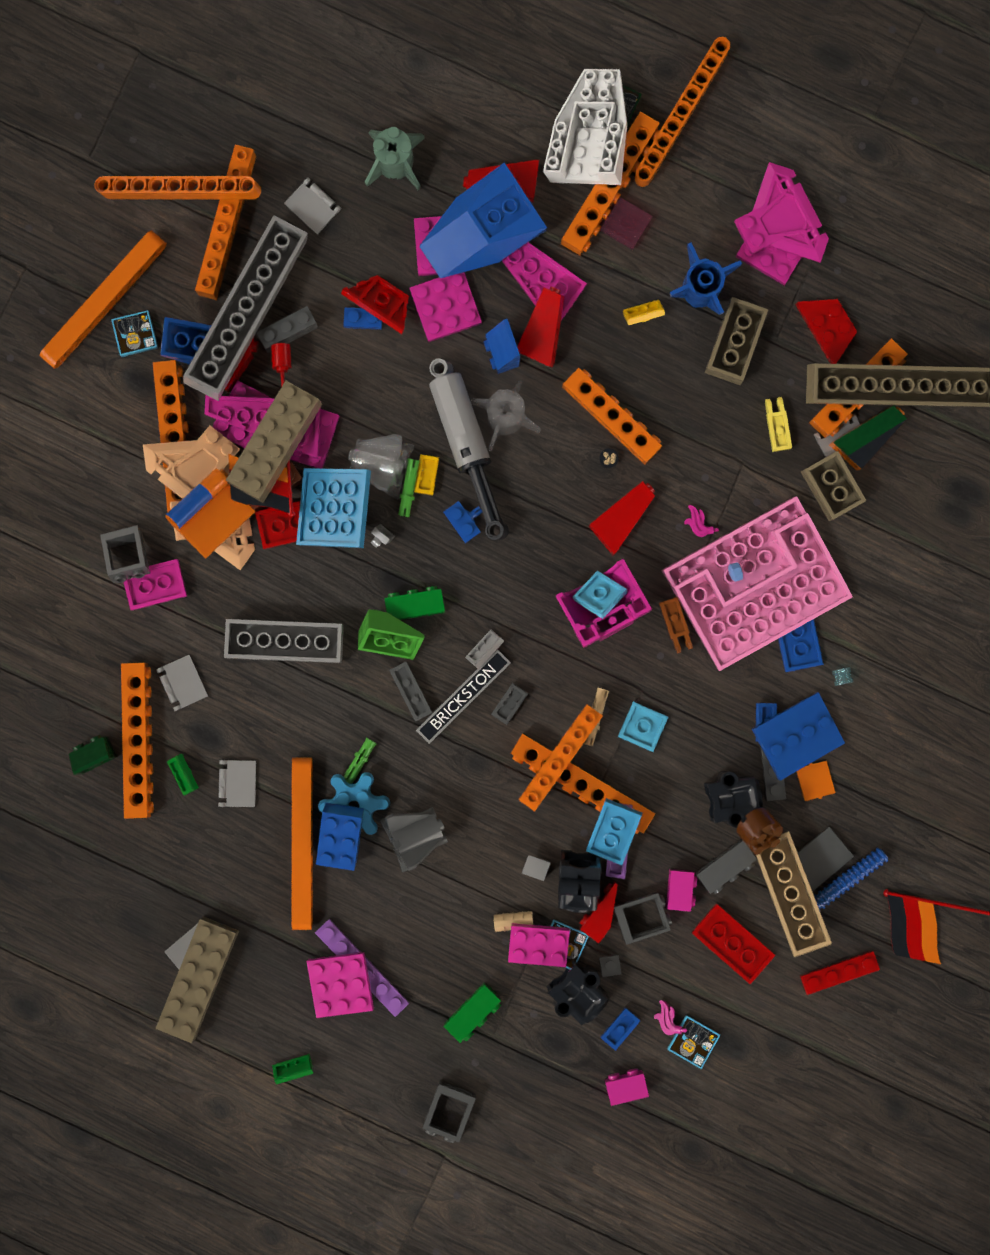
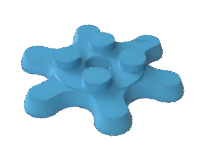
[318,772,390,835]

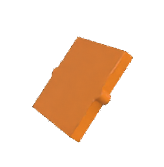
[796,760,835,801]

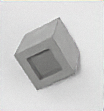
[522,855,550,881]

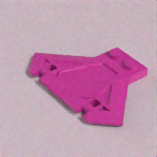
[734,162,829,263]

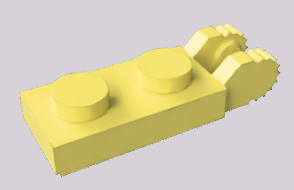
[765,397,792,452]

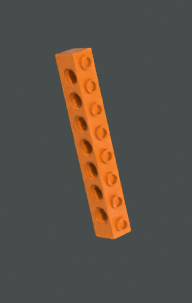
[561,111,660,255]
[195,145,256,300]
[153,360,189,512]
[121,663,154,818]
[510,734,655,834]

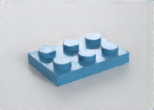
[586,798,643,865]

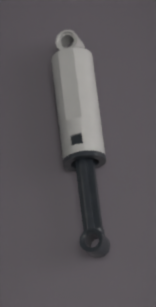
[429,358,509,540]

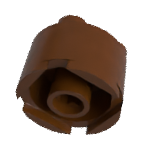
[737,808,783,855]

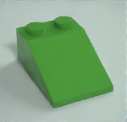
[358,609,425,660]

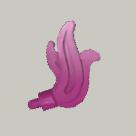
[684,505,719,537]
[654,1000,687,1035]

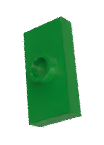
[167,753,199,796]
[272,1054,314,1085]

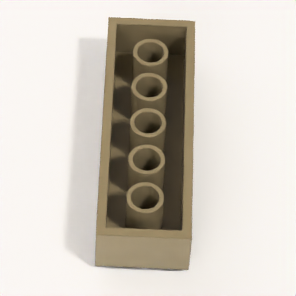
[226,381,322,503]
[155,916,239,1043]

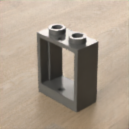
[100,525,150,583]
[614,891,672,945]
[423,1081,476,1143]

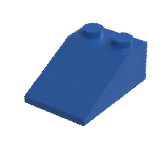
[160,317,212,364]
[483,319,520,374]

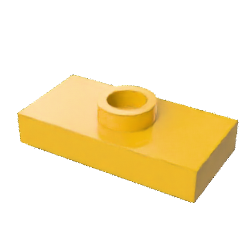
[623,300,665,325]
[414,454,439,496]

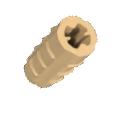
[494,911,534,932]

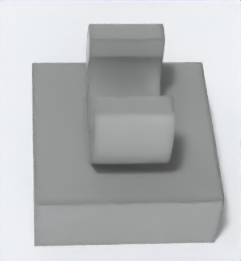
[371,524,395,548]

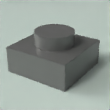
[599,954,621,977]

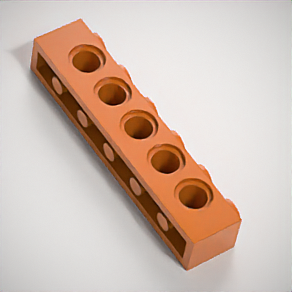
[809,338,908,438]
[562,368,662,465]
[518,705,603,811]

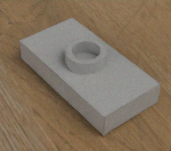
[465,630,504,669]

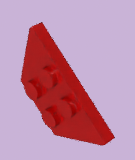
[341,275,409,334]
[795,299,857,364]

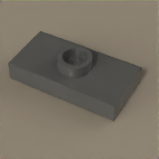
[491,683,528,725]

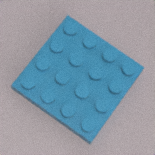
[296,468,371,548]

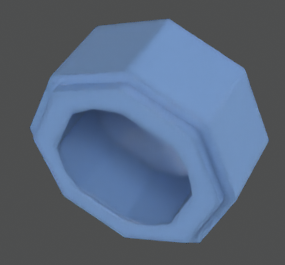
[728,562,743,582]

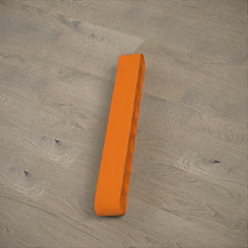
[634,37,730,187]
[94,176,261,199]
[40,230,167,369]
[292,757,313,930]

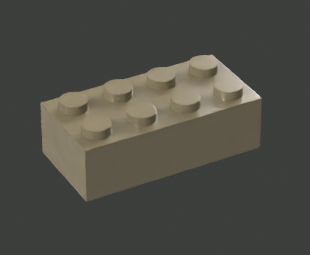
[705,297,768,385]

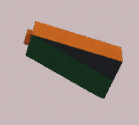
[829,406,907,471]

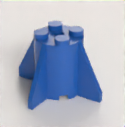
[669,242,742,315]

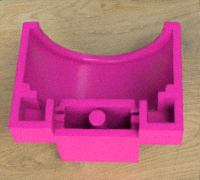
[556,559,652,648]

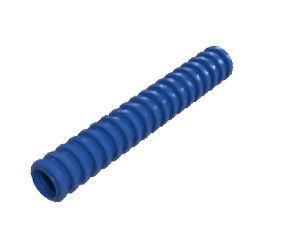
[814,847,888,912]

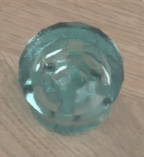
[832,667,854,686]

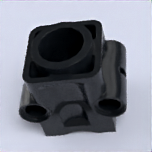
[704,771,763,828]
[558,850,601,913]
[546,960,609,1025]

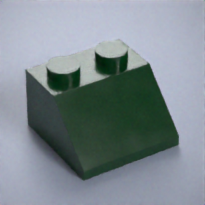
[69,735,117,775]

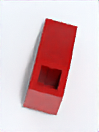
[579,881,618,943]

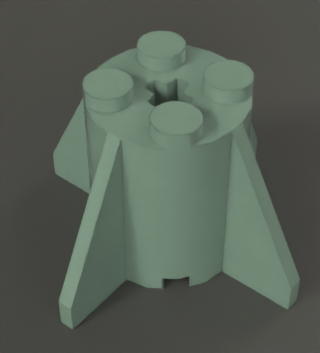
[365,127,425,190]

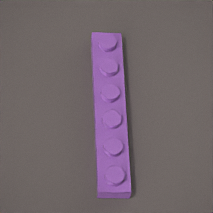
[315,919,409,1017]

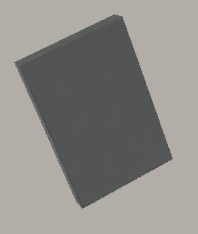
[797,826,854,891]

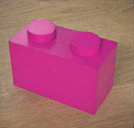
[666,869,697,912]
[605,1068,649,1106]

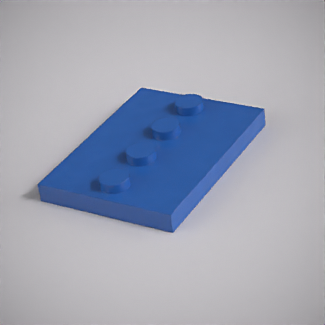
[752,692,845,780]

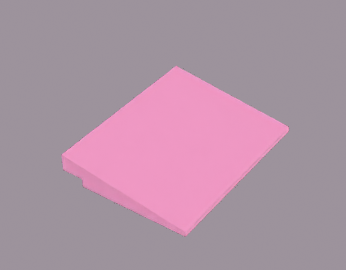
[661,496,853,671]

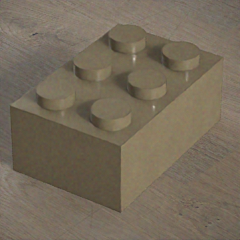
[801,451,866,521]

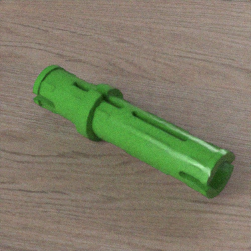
[398,458,420,517]
[343,737,377,784]

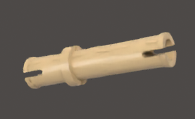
[583,688,609,746]

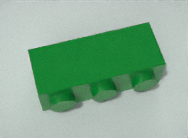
[384,586,445,620]
[443,982,501,1043]

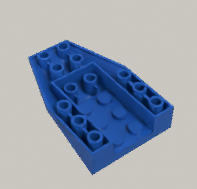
[419,162,547,279]

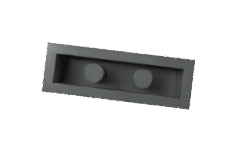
[256,306,318,354]
[694,840,757,894]

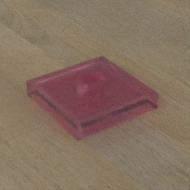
[600,197,652,250]

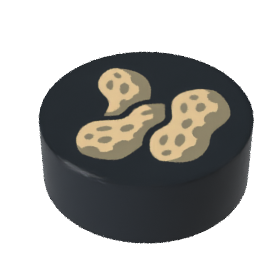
[599,449,619,468]

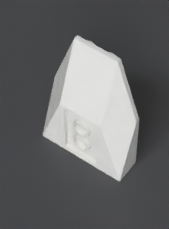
[543,69,627,185]

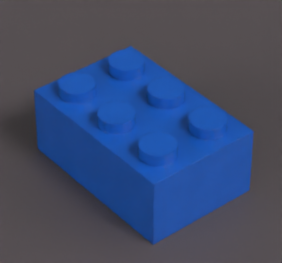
[316,803,364,871]

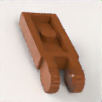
[659,597,693,653]

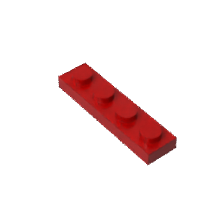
[800,951,880,995]

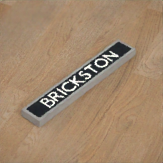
[416,649,511,744]

